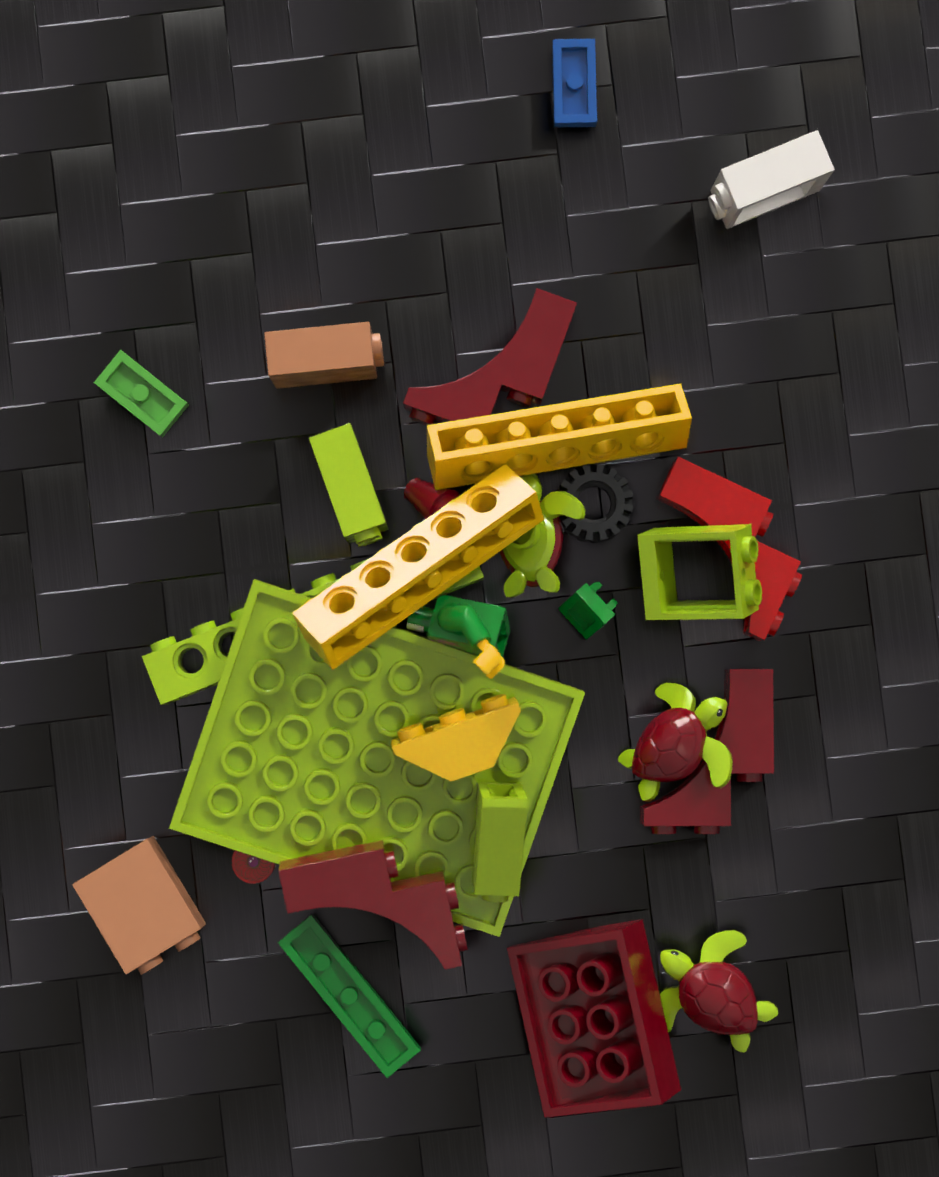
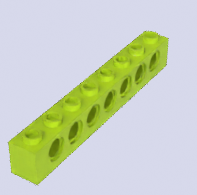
[142,558,484,705]

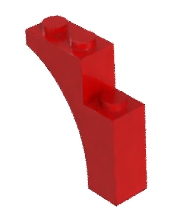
[656,457,802,641]

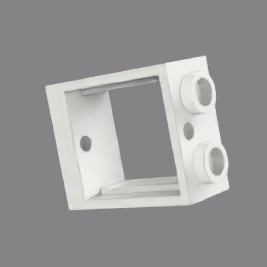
[708,130,835,229]

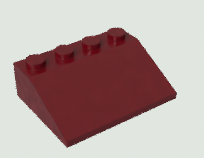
[507,919,681,1118]

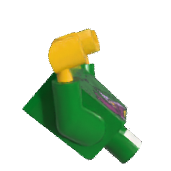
[407,595,511,679]

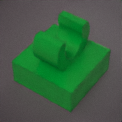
[558,582,617,640]

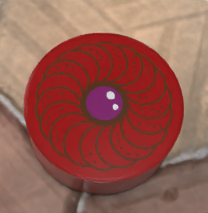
[232,850,276,884]

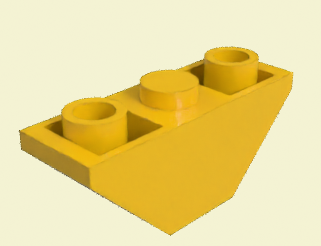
[391,694,521,782]

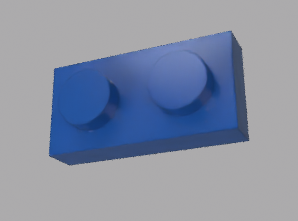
[552,39,597,128]

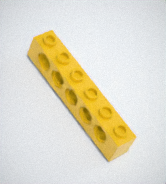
[427,384,692,490]
[292,464,544,670]

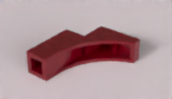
[403,288,577,425]
[640,669,774,834]
[278,840,468,969]

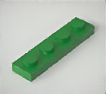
[278,913,421,1078]

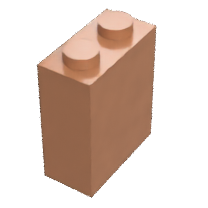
[264,322,384,389]
[72,836,206,975]

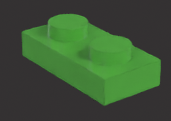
[94,350,189,438]

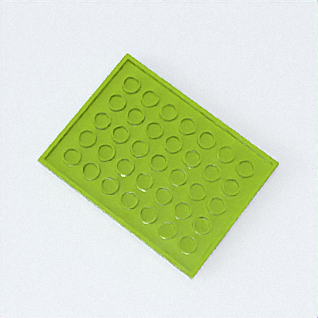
[169,579,585,937]

